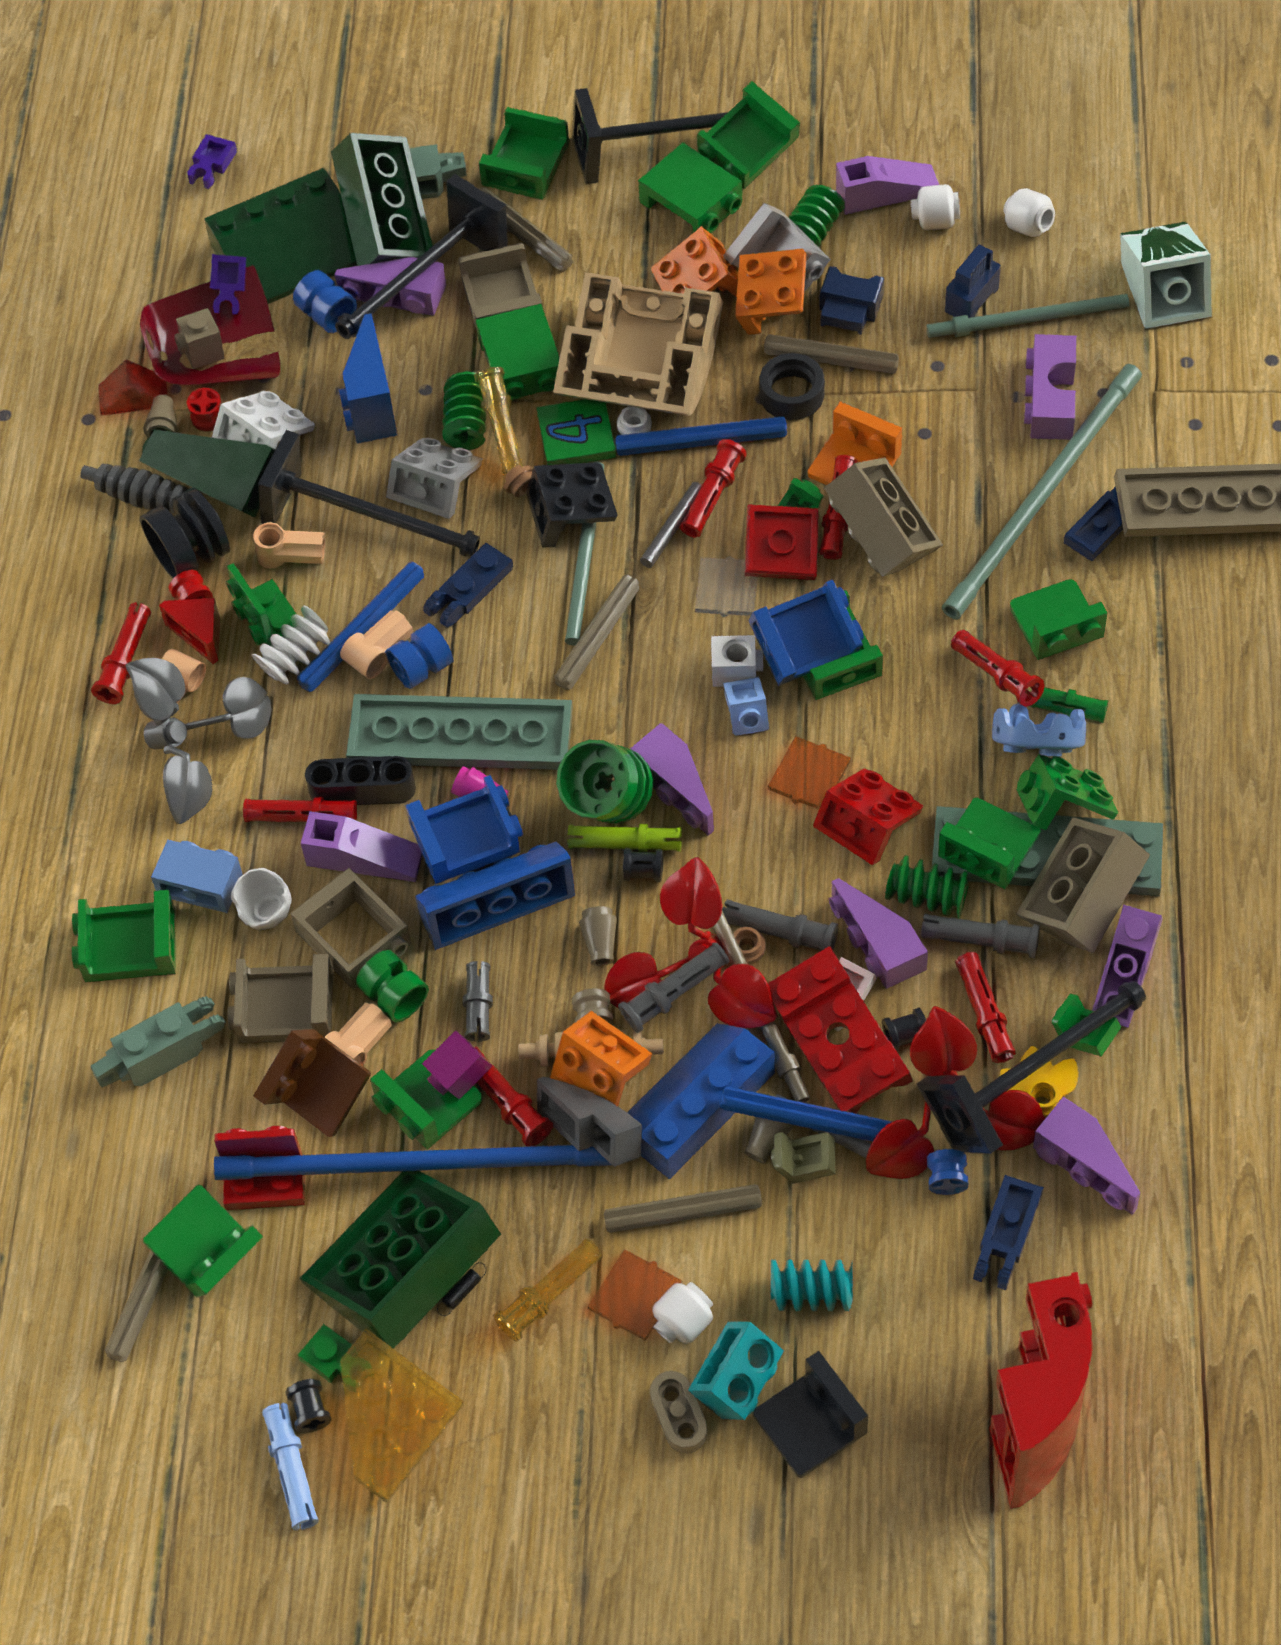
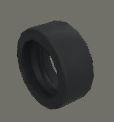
[759,353,825,421]

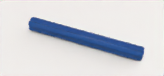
[615,416,787,456]
[297,561,424,692]
[720,1087,893,1141]

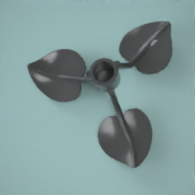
[125,658,271,824]

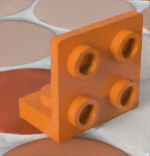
[651,227,738,297]
[735,249,807,335]
[808,401,902,485]
[550,1011,652,1106]

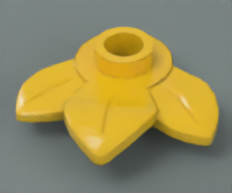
[1000,1046,1079,1118]

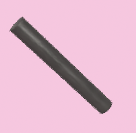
[640,482,702,568]

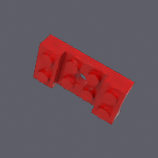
[768,946,913,1114]

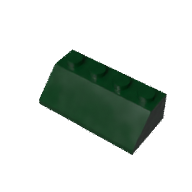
[331,133,433,266]

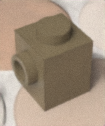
[174,308,225,369]

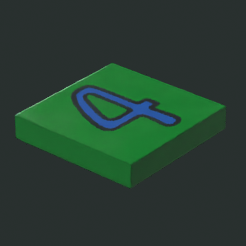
[536,399,616,465]

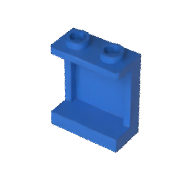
[748,579,864,686]
[405,775,523,884]

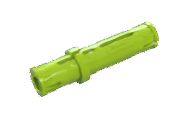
[567,824,682,852]

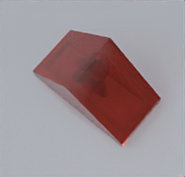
[98,359,168,416]

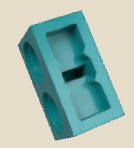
[688,1322,784,1420]

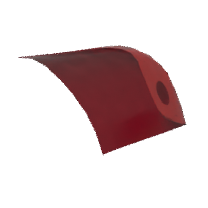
[140,265,280,385]

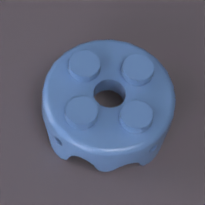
[992,703,1086,756]

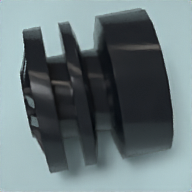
[140,488,230,578]

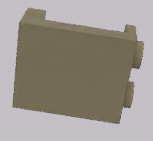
[459,244,543,331]
[227,954,333,1044]

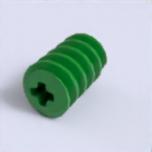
[788,185,845,247]
[442,371,487,450]
[885,855,969,919]

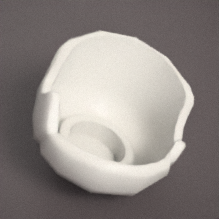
[231,868,292,931]

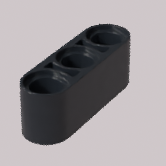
[305,756,416,805]

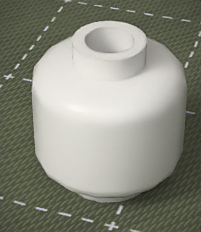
[911,184,960,230]
[1004,189,1055,237]
[652,1282,713,1344]

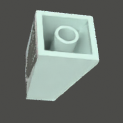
[1120,221,1212,329]

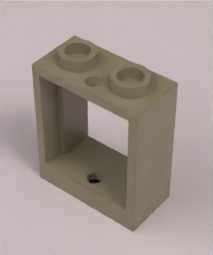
[290,868,411,990]

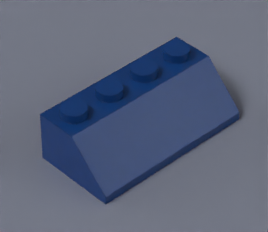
[415,842,575,950]
[627,1023,775,1180]

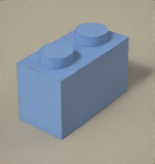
[151,839,243,913]

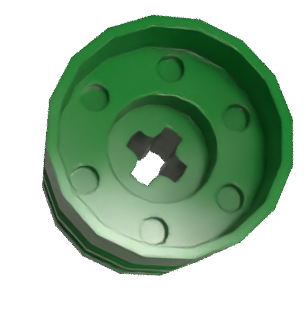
[556,739,653,824]

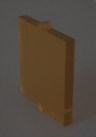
[768,736,851,810]
[588,1250,682,1341]

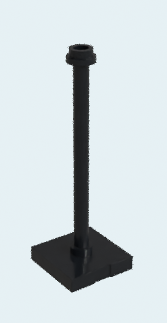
[571,88,728,184]
[335,174,508,339]
[258,430,480,557]
[917,981,1146,1154]

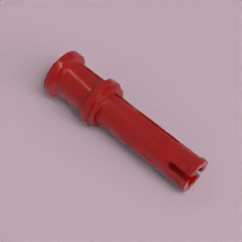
[680,439,747,538]
[91,602,152,704]
[951,629,1045,707]
[475,1046,553,1147]

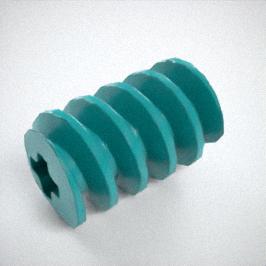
[771,1259,853,1311]

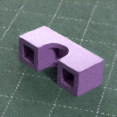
[1024,334,1076,440]

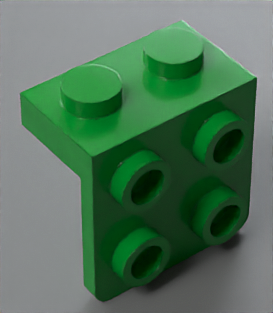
[1010,579,1108,660]
[1016,753,1118,830]
[370,1049,482,1150]

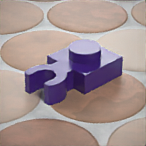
[187,134,237,189]
[210,254,247,314]

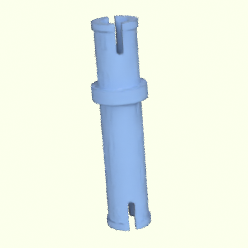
[262,1403,319,1530]

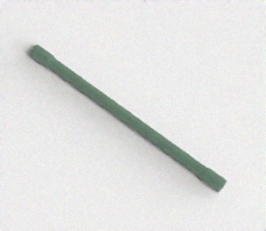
[942,364,1142,620]

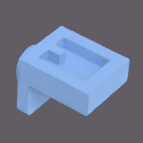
[723,677,769,736]

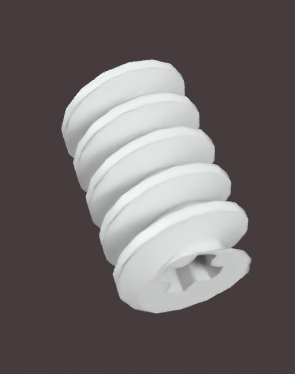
[252,606,331,685]

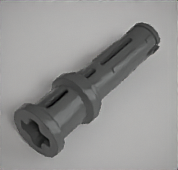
[722,899,839,951]
[921,913,1040,959]
[618,942,730,1033]

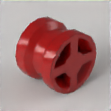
[187,388,222,432]
[168,570,213,600]

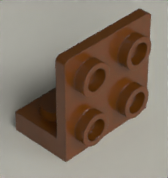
[253,1029,371,1137]

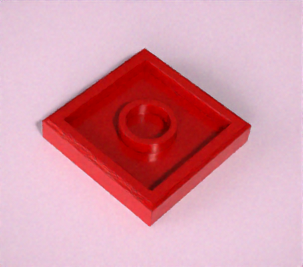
[744,504,819,580]

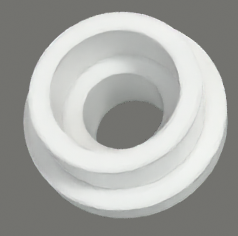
[617,406,652,435]

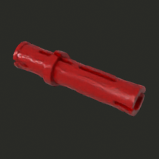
[819,455,858,560]
[243,797,357,822]
[955,952,1016,1063]

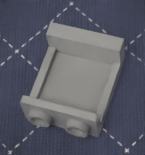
[723,203,831,293]

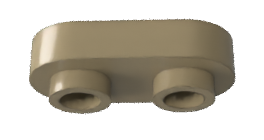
[650,1371,707,1453]

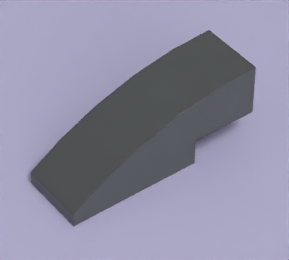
[537,1077,642,1167]

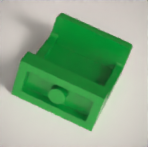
[697,81,800,189]
[479,107,569,200]
[638,142,743,233]
[476,304,560,402]
[803,590,883,700]
[72,890,176,982]

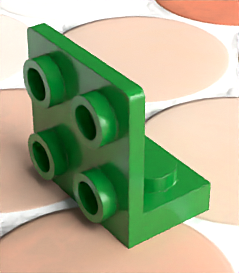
[226,563,296,647]
[938,797,1041,889]
[142,1185,263,1297]

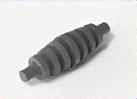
[80,463,188,513]

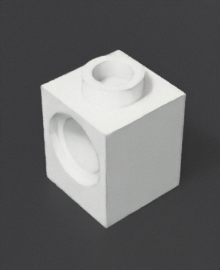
[711,635,763,687]

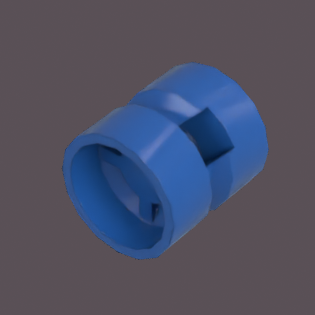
[293,270,357,333]
[385,623,454,689]

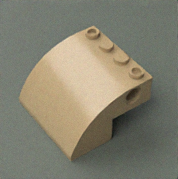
[553,272,724,416]

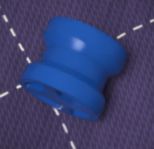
[927,1149,969,1195]

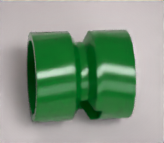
[356,950,429,1022]

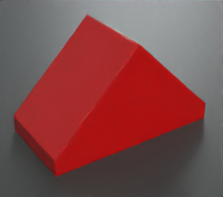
[159,598,220,664]

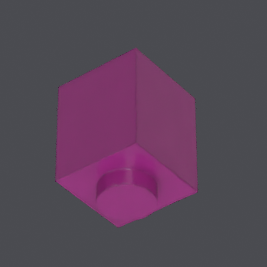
[422,1030,492,1099]

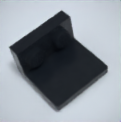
[526,462,618,548]
[753,1351,868,1478]

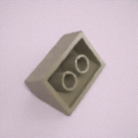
[824,457,943,577]
[1016,817,1150,953]

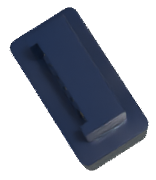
[945,244,1001,318]
[819,266,884,335]

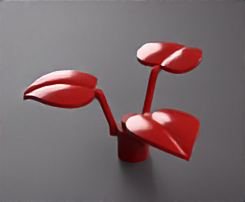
[604,857,778,1028]
[865,1006,1045,1179]

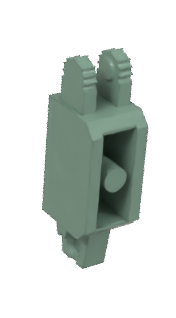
[409,144,467,199]
[91,996,226,1087]

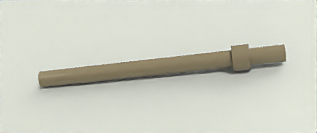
[713,911,810,1103]

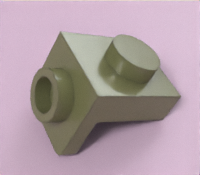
[771,1132,836,1183]

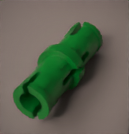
[1031,687,1109,723]

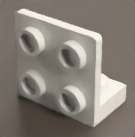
[212,391,315,450]

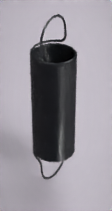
[437,1262,486,1316]

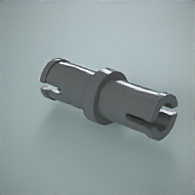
[462,961,493,1042]

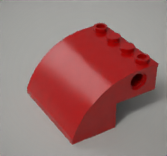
[990,1272,1093,1509]

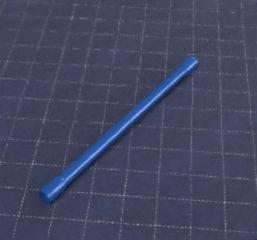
[214,1145,612,1180]

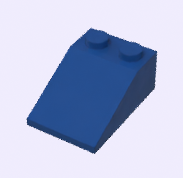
[339,313,397,444]

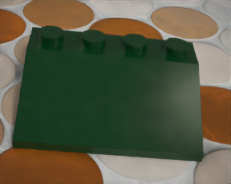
[204,167,357,307]
[299,1171,501,1351]

